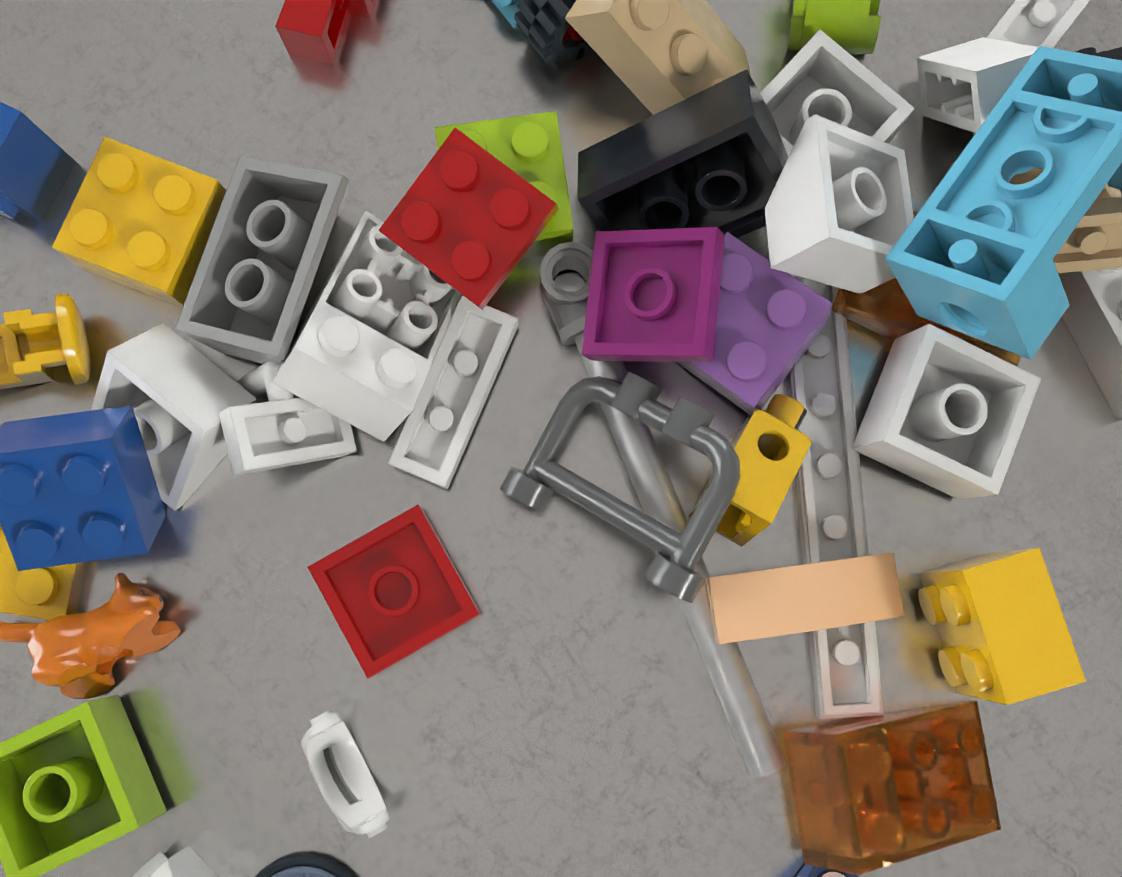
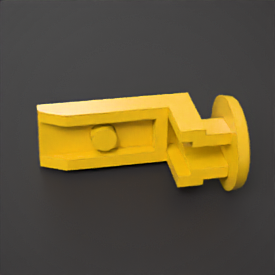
[0,293,91,390]

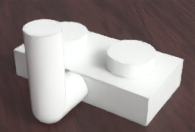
[219,361,357,476]

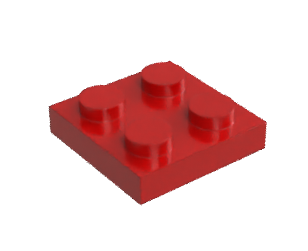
[378,128,559,310]
[308,504,481,679]

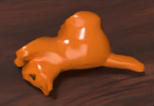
[0,573,181,699]

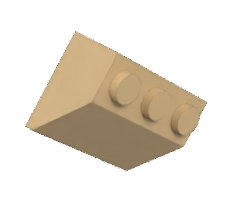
[565,0,751,115]

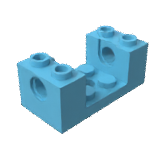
[885,46,1122,360]

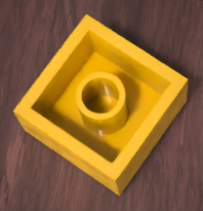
[52,136,226,308]
[918,547,1086,705]

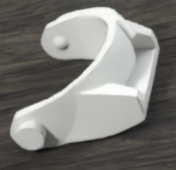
[301,710,390,838]

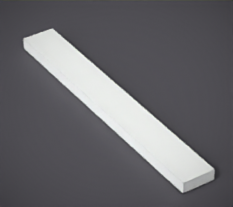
[786,274,884,719]

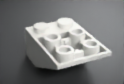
[272,210,461,442]

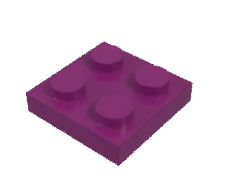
[581,227,725,363]

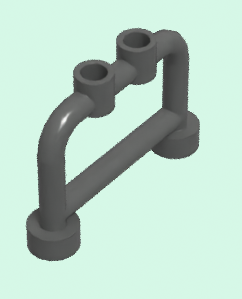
[500,372,741,603]

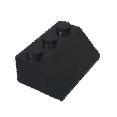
[577,69,788,238]

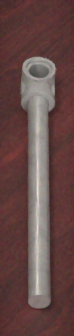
[539,242,786,778]

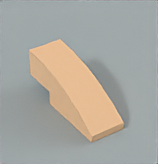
[705,552,905,644]

